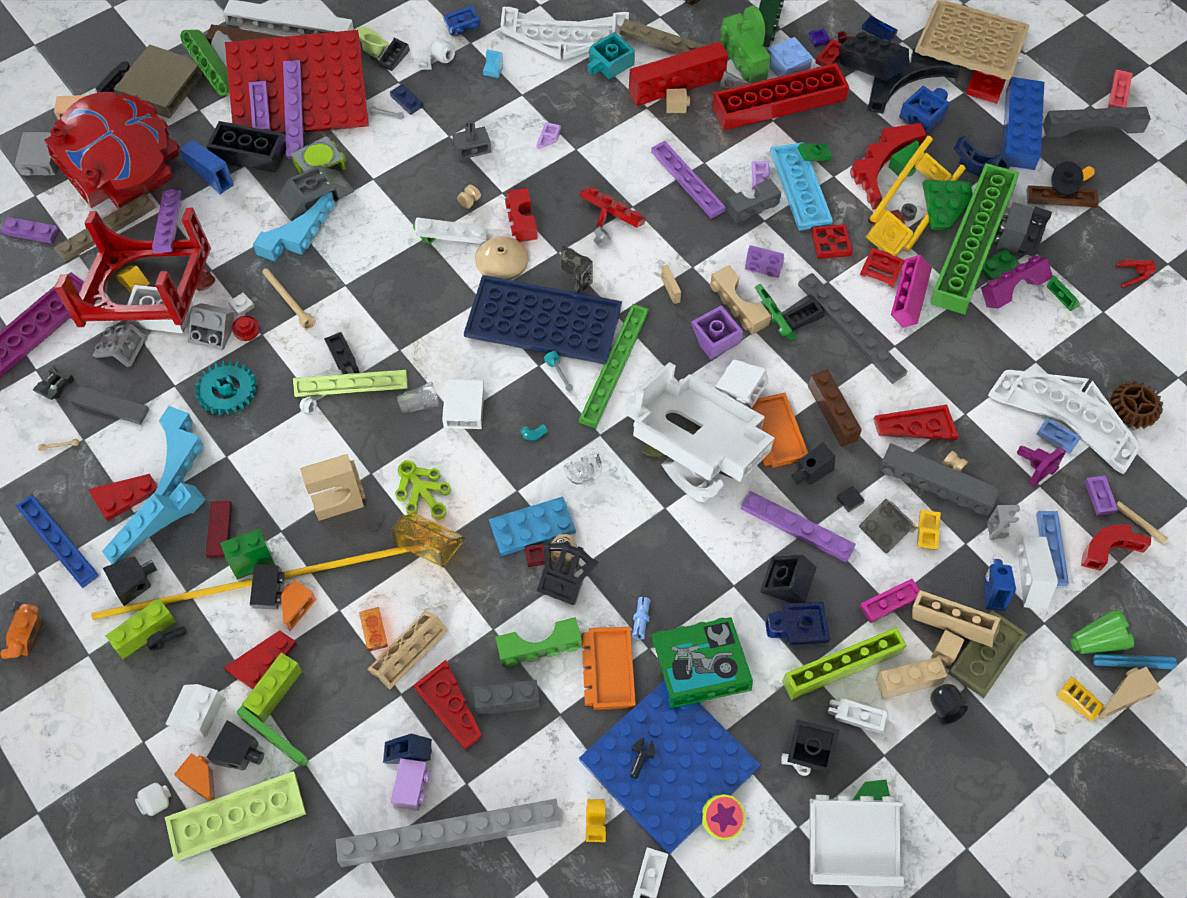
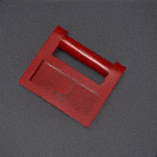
[860,248,905,287]

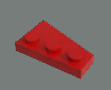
[88,474,158,521]
[223,630,297,690]

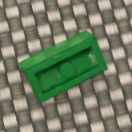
[1047,275,1080,311]

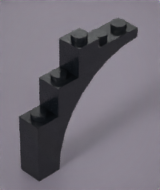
[867,49,960,114]

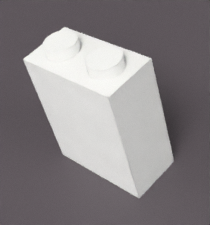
[442,379,485,429]

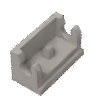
[987,505,1020,540]

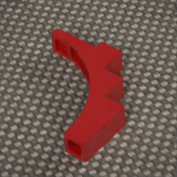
[850,123,926,210]

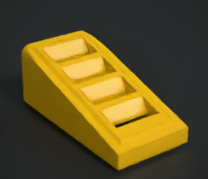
[1056,676,1104,722]

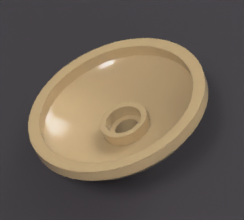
[475,236,528,280]

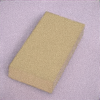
[660,264,681,304]

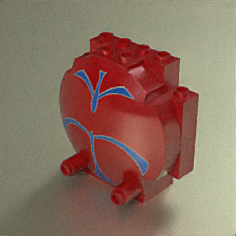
[44,92,180,209]

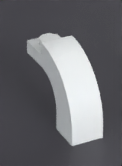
[661,457,724,503]

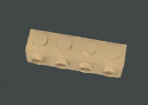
[912,590,1001,647]

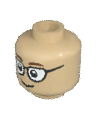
[551,534,577,564]

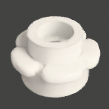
[300,396,317,414]

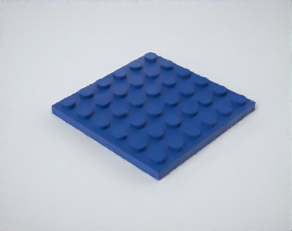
[579,680,761,856]

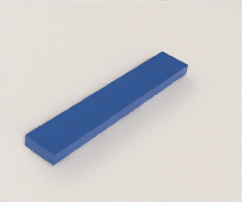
[16,494,99,589]

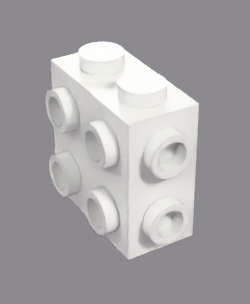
[715,360,769,409]

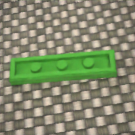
[236,706,309,768]

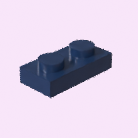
[390,84,423,115]

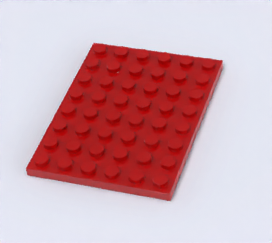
[225,30,369,135]

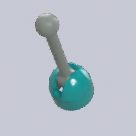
[544,351,573,392]

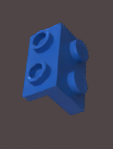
[443,5,481,35]

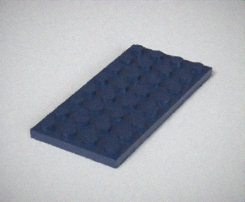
[464,275,622,364]

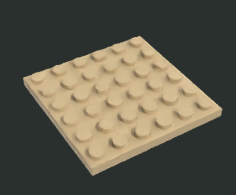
[915,0,1030,80]

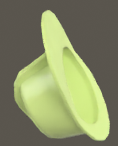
[355,27,389,58]

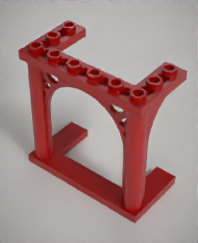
[54,207,211,327]

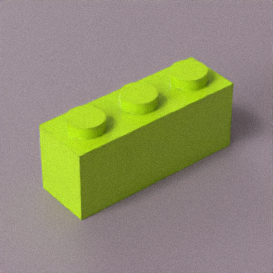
[105,598,176,659]
[242,653,302,723]

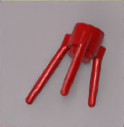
[1116,259,1156,288]

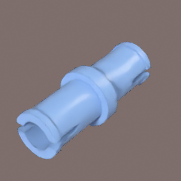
[632,597,651,639]

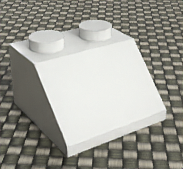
[166,684,223,737]

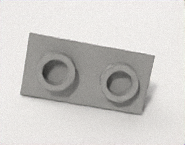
[720,71,750,90]

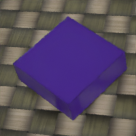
[809,29,830,47]

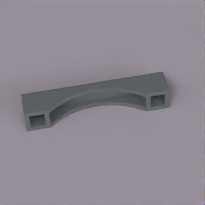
[1042,107,1151,137]

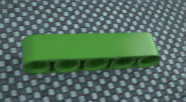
[180,29,230,96]

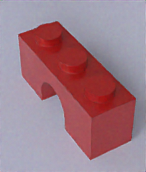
[505,188,537,242]

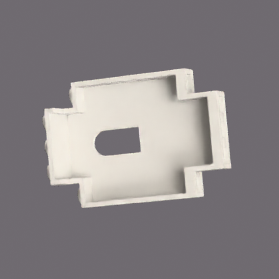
[626,362,774,482]

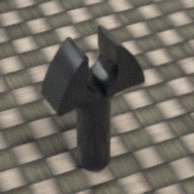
[146,626,186,650]
[630,737,655,779]

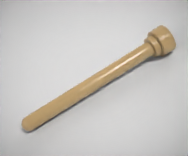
[262,269,316,330]

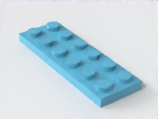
[770,142,833,231]

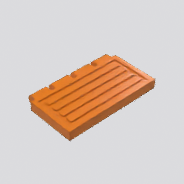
[750,393,808,468]
[581,626,636,710]

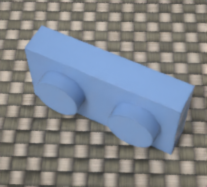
[1037,418,1081,454]

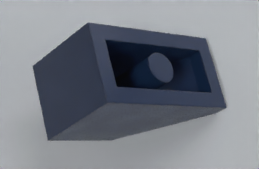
[383,733,432,764]

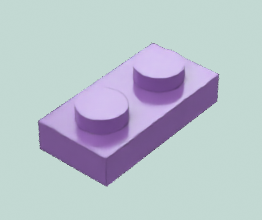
[1084,476,1118,516]

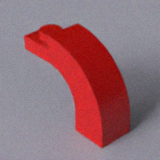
[1081,524,1151,571]

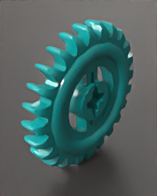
[194,360,257,415]

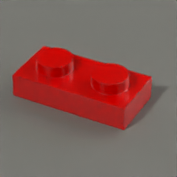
[815,39,841,66]

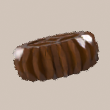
[1110,381,1163,430]

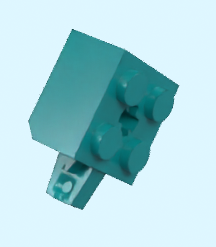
[587,32,635,79]

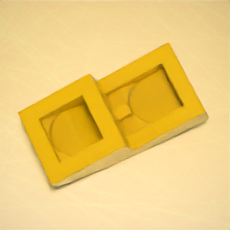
[917,509,941,550]

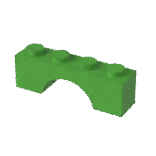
[495,617,582,667]

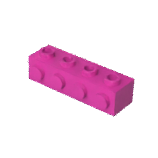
[891,255,932,328]

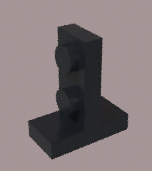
[1018,206,1052,256]

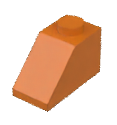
[281,579,316,631]
[174,753,215,801]

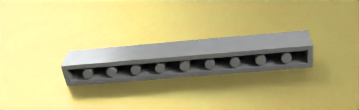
[336,798,561,868]

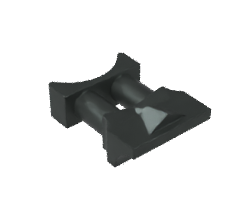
[32,365,74,400]

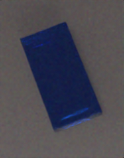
[862,16,898,42]

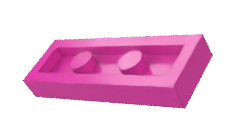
[859,579,920,623]

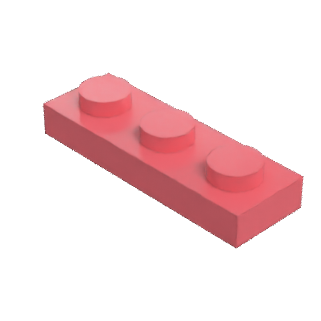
[1108,69,1133,108]

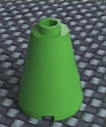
[1070,609,1134,654]

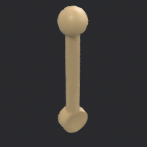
[38,439,79,451]

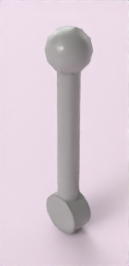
[370,106,404,119]

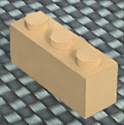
[876,657,947,699]

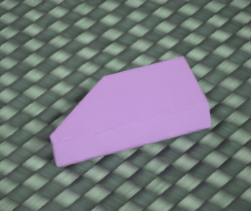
[536,122,561,149]
[752,161,770,189]

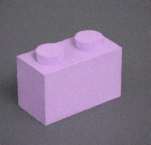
[391,758,431,811]

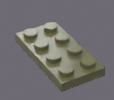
[948,610,1027,698]

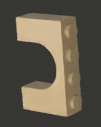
[300,454,366,521]

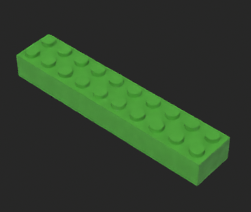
[930,163,1020,315]

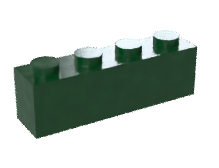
[759,0,784,47]

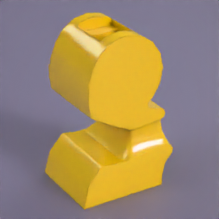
[586,799,606,842]

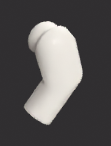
[781,753,811,776]

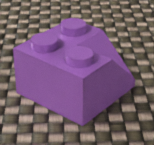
[691,305,743,360]

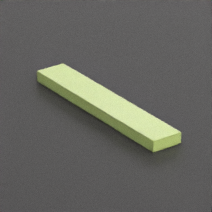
[293,369,408,397]

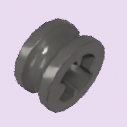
[900,203,917,221]

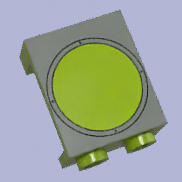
[291,136,346,174]

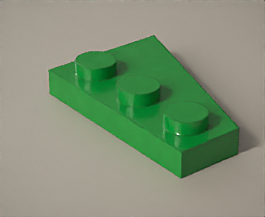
[754,284,797,341]

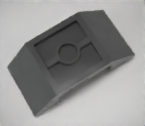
[277,165,354,221]

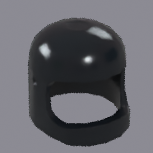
[930,684,968,725]

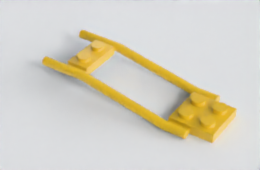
[866,136,966,256]

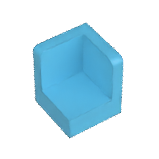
[483,50,503,78]

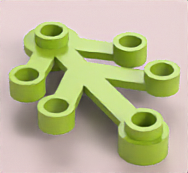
[395,460,451,520]

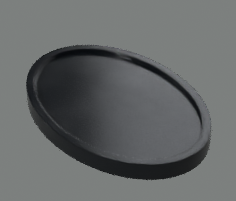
[1051,161,1084,196]

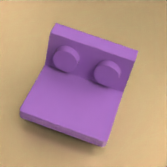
[745,245,785,278]

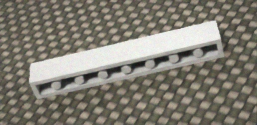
[223,0,354,36]

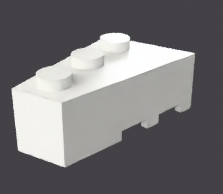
[1016,536,1058,609]

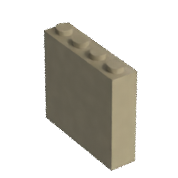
[114,44,204,119]

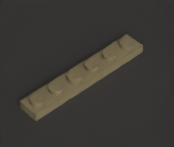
[619,19,707,54]
[54,193,156,263]

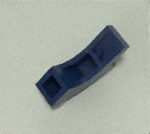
[954,136,1011,176]

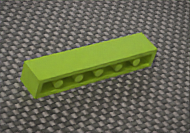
[782,627,907,700]

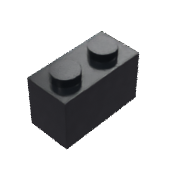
[249,564,285,610]

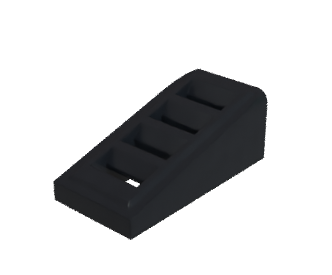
[378,37,410,71]
[783,298,824,330]

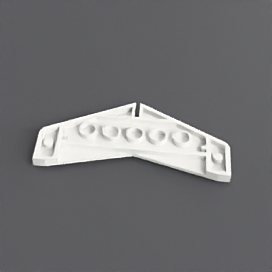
[501,7,629,60]
[988,370,1140,475]

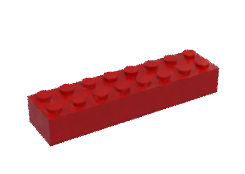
[712,63,849,131]

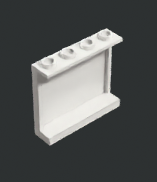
[810,795,904,886]

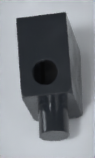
[791,442,835,485]
[103,557,157,606]
[207,720,264,771]

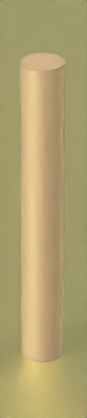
[1116,501,1168,544]

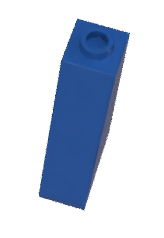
[179,140,234,195]

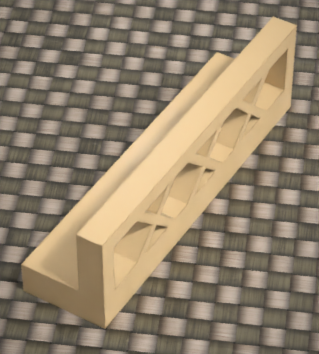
[367,611,448,689]

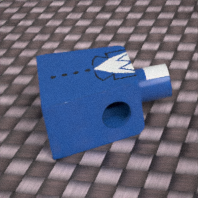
[984,559,1016,611]

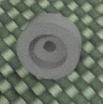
[593,226,612,245]

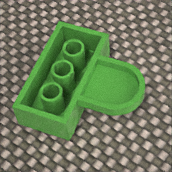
[719,6,771,84]

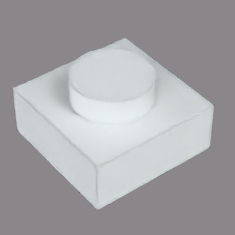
[228,293,255,317]

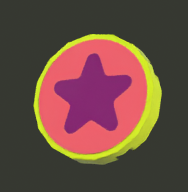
[702,794,745,840]

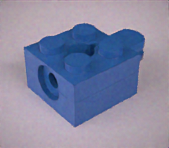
[899,86,950,134]

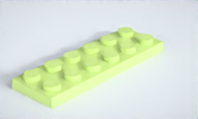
[165,771,306,861]

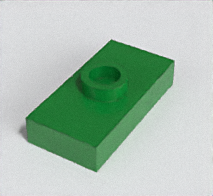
[797,143,833,161]

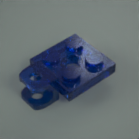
[765,602,830,645]

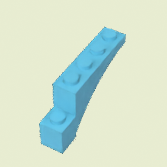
[253,192,335,261]
[154,406,204,497]
[102,483,206,564]

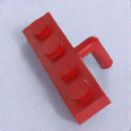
[580,187,647,228]

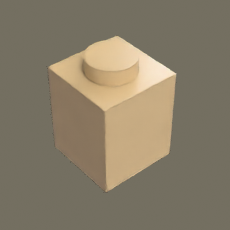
[666,89,690,113]
[931,630,964,667]

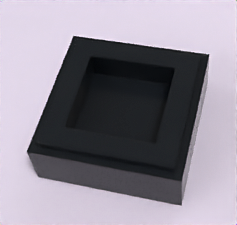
[837,486,865,513]

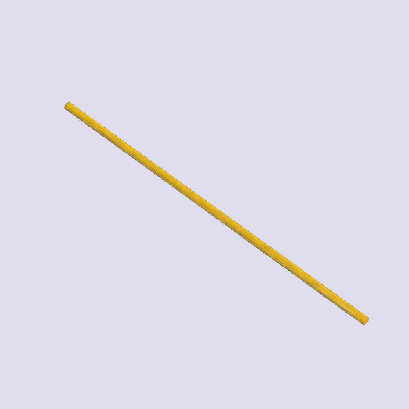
[91,536,455,620]

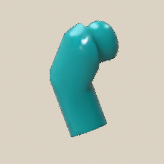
[520,424,548,441]

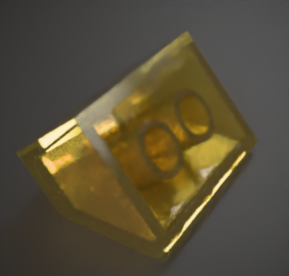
[391,514,465,568]

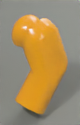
[1082,166,1095,181]

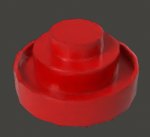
[232,315,260,341]

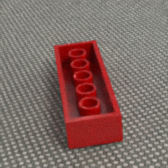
[628,42,728,106]

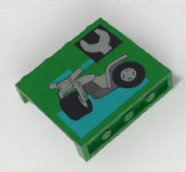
[651,617,753,709]

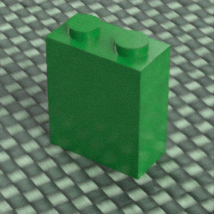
[221,528,275,580]

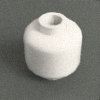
[431,39,455,63]
[135,783,171,816]

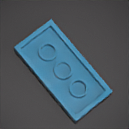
[489,496,576,556]

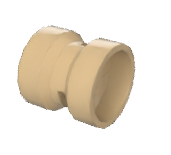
[457,185,481,209]
[942,451,969,472]

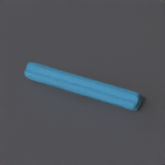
[1092,653,1177,669]

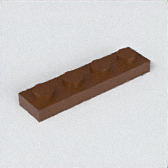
[1026,185,1099,208]

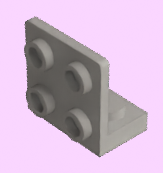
[92,323,147,367]

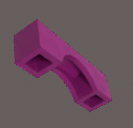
[981,256,1053,309]

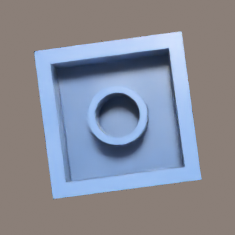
[767,37,813,77]

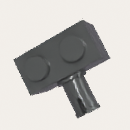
[452,121,491,160]

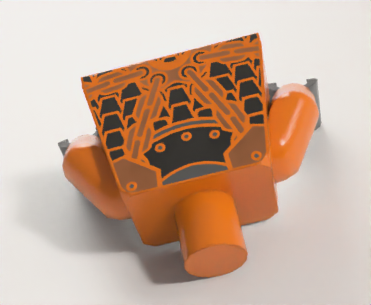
[0,601,43,662]

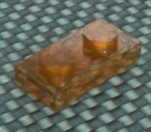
[359,607,388,652]

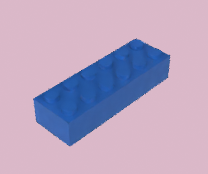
[1002,77,1045,170]

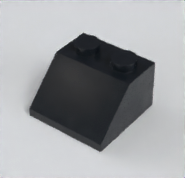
[760,555,817,603]
[787,719,839,773]

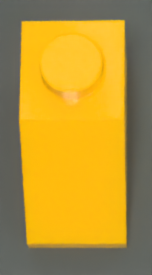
[115,266,150,293]

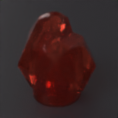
[196,269,215,291]

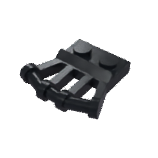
[537,541,599,605]

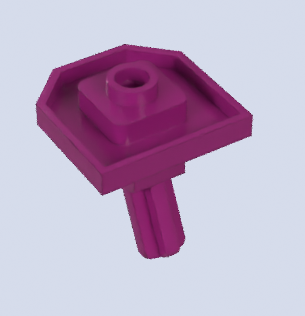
[1017,446,1066,487]

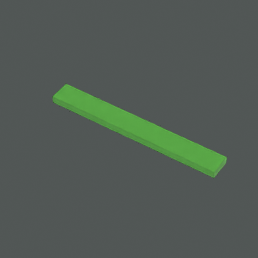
[579,304,649,429]

